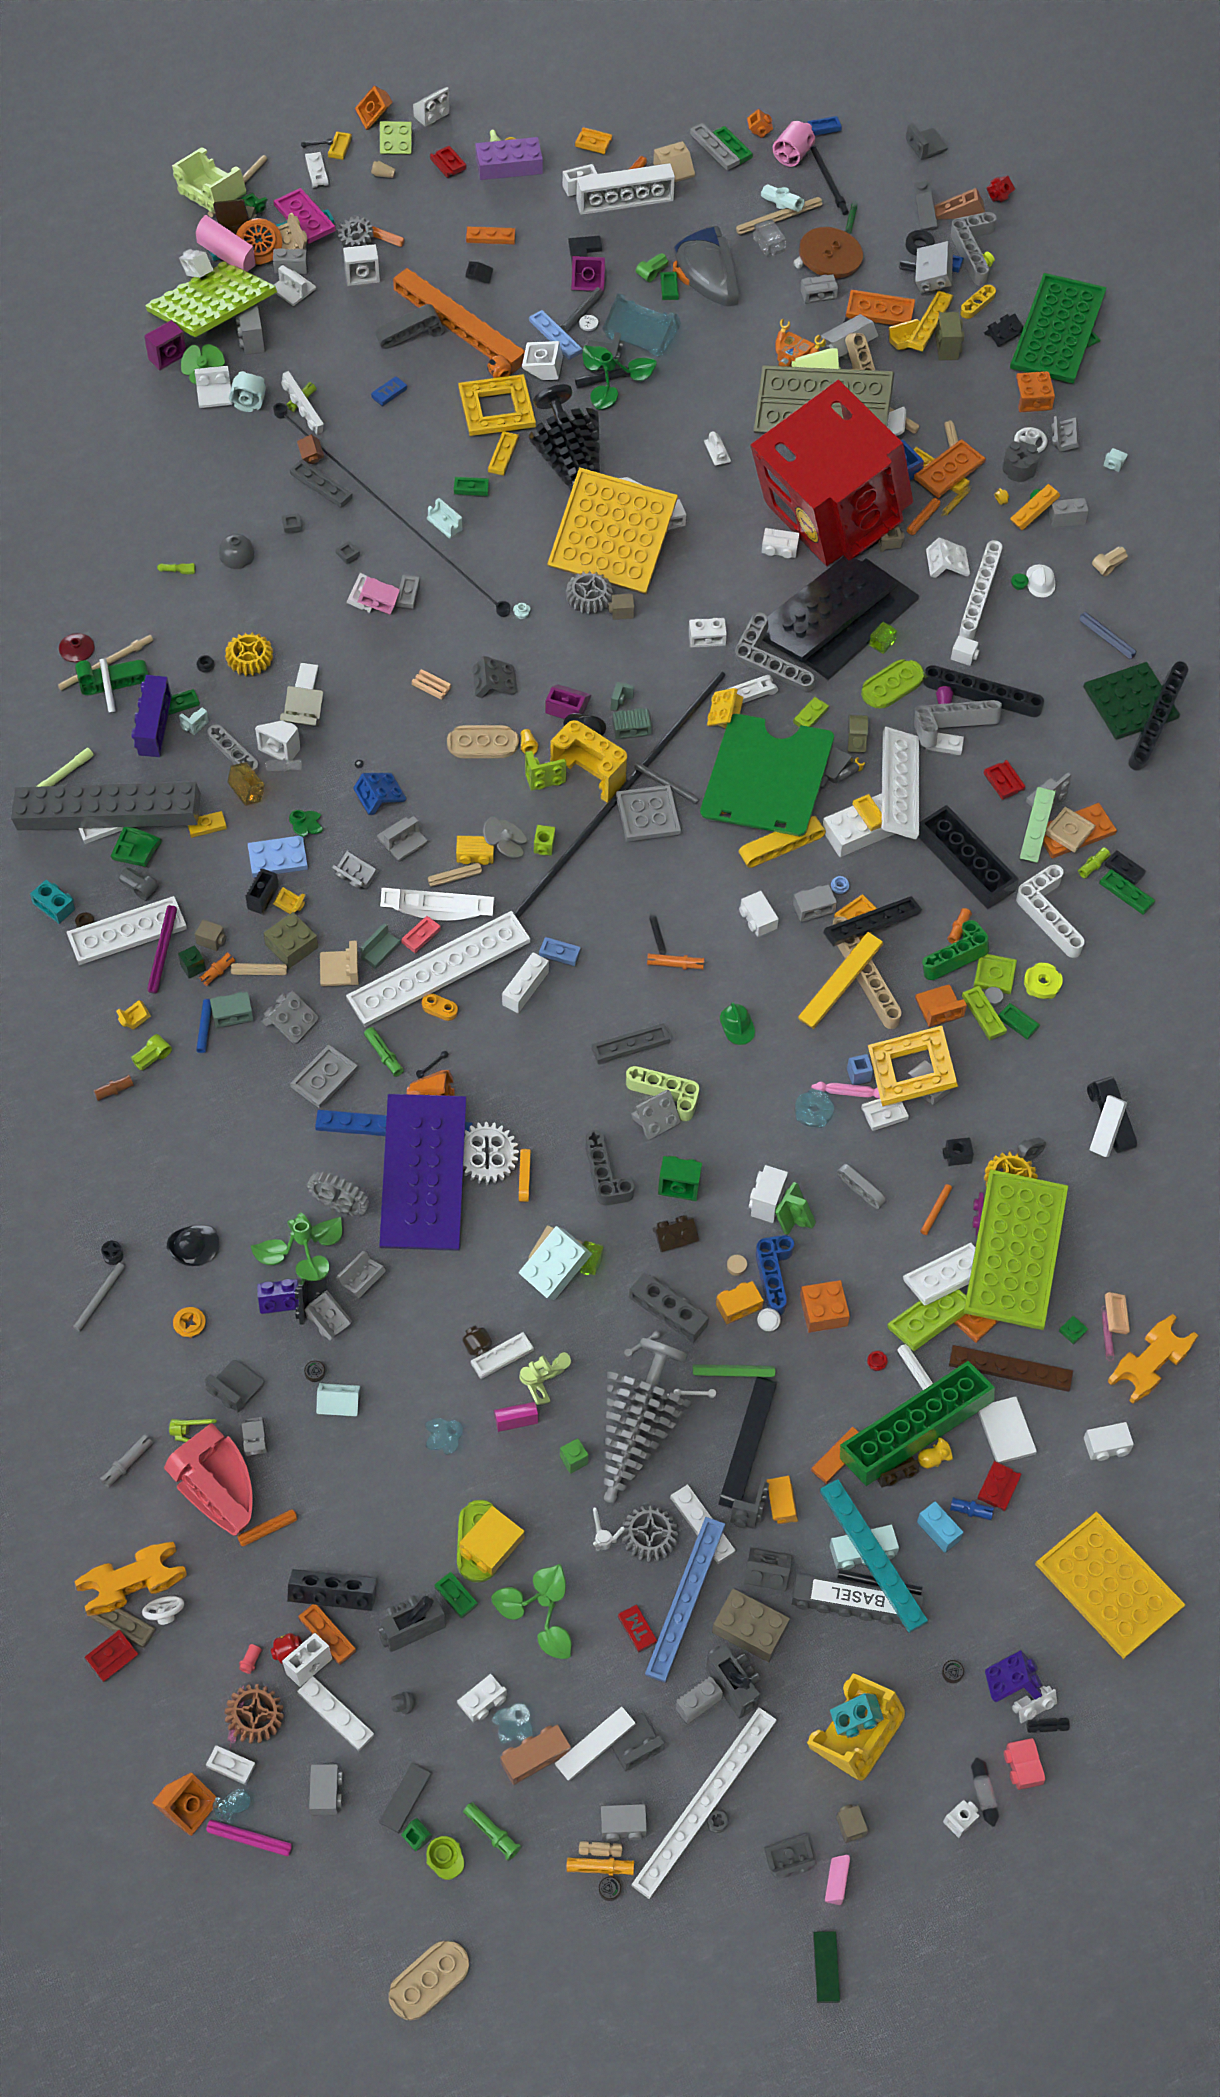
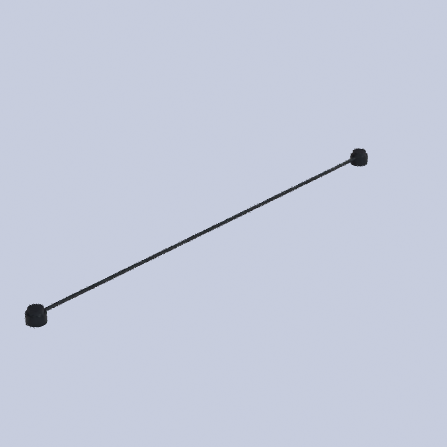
[273,403,510,617]

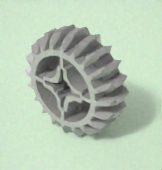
[566,571,613,615]
[621,1505,678,1563]

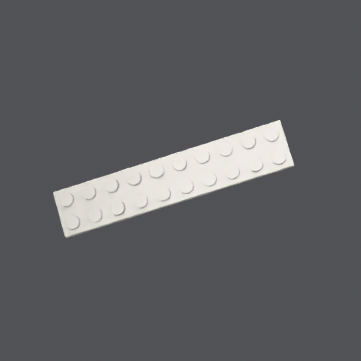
[346,911,530,1027]

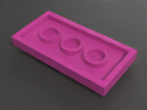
[274,188,336,244]

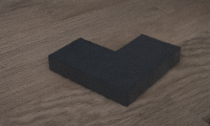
[568,236,602,261]

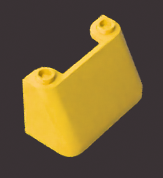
[807,1673,905,1781]

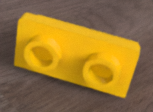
[889,319,920,350]

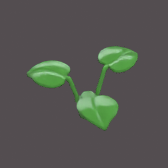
[251,1217,343,1281]
[491,1564,572,1659]

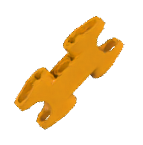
[1108,1314,1199,1404]
[74,1542,187,1616]

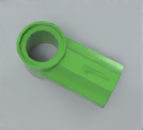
[636,253,669,282]

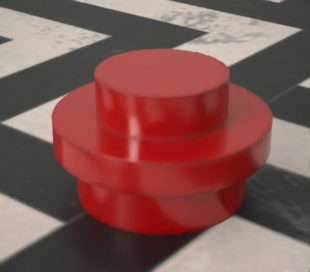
[867,1351,888,1371]

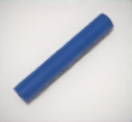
[196,999,212,1053]

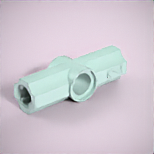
[761,184,804,212]

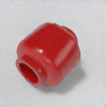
[271,1633,303,1664]

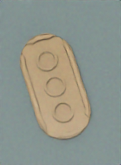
[447,725,519,758]
[389,1941,469,2020]

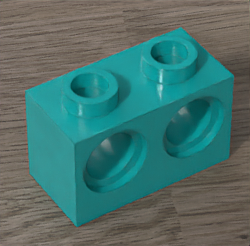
[30,880,75,924]
[830,1693,884,1738]

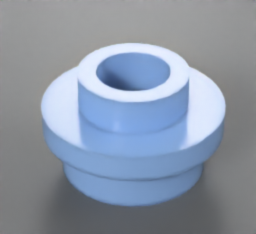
[831,876,849,894]

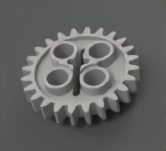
[307,1172,369,1216]

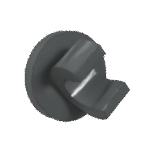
[391,1692,414,1714]

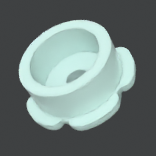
[513,603,530,619]

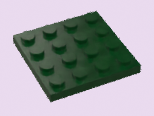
[1083,662,1180,740]

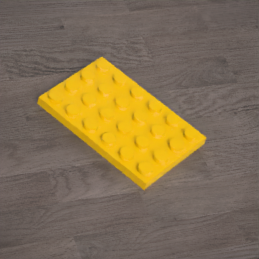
[1035,1511,1185,1660]

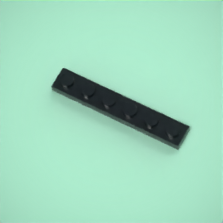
[823,896,922,946]

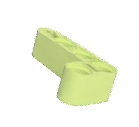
[626,1066,699,1121]

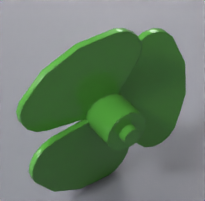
[181,344,225,384]

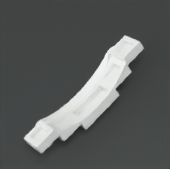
[380,888,494,921]

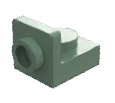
[611,682,634,711]

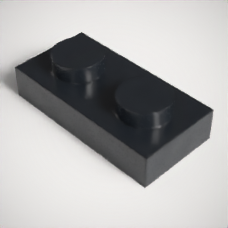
[1105,850,1146,885]

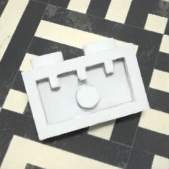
[457,1674,507,1723]

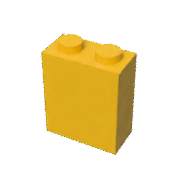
[459,1506,525,1576]

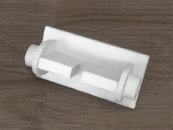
[704,431,731,466]
[1012,1686,1057,1724]

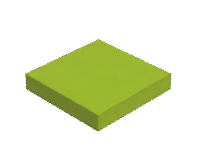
[973,954,1017,995]

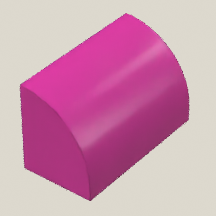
[494,1402,538,1432]

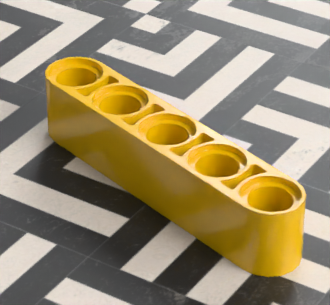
[738,816,826,868]

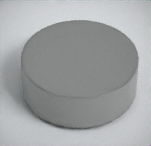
[984,987,1003,1007]

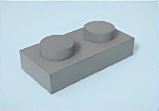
[396,575,420,609]

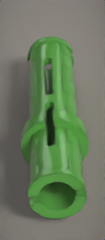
[364,1027,404,1077]

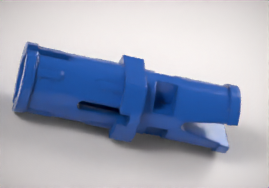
[950,1497,994,1521]

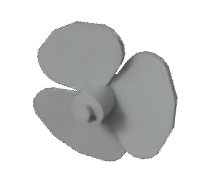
[483,817,527,858]

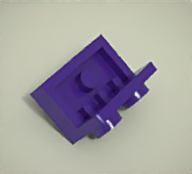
[257,1279,299,1314]

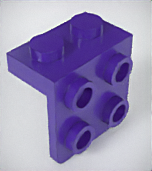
[985,1650,1042,1702]

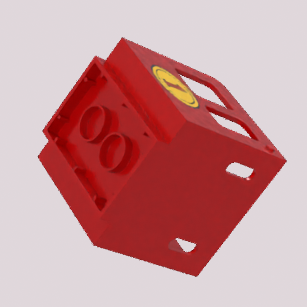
[750,379,913,567]

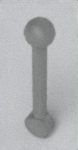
[624,1331,661,1358]

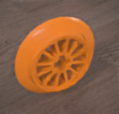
[236,218,282,264]

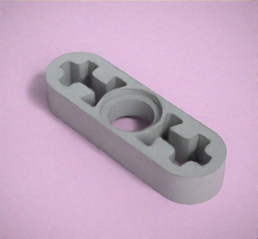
[837,1164,886,1209]

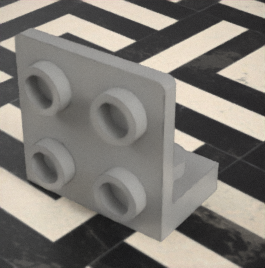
[1026,772,1071,810]

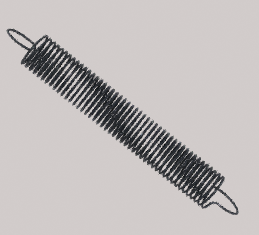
[649,911,666,955]

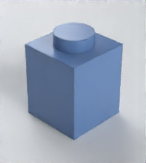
[847,1054,873,1085]

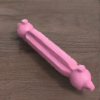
[811,1082,880,1099]

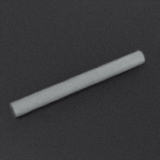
[73,1263,125,1331]

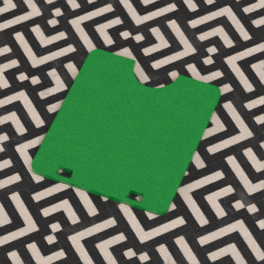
[700,714,834,836]

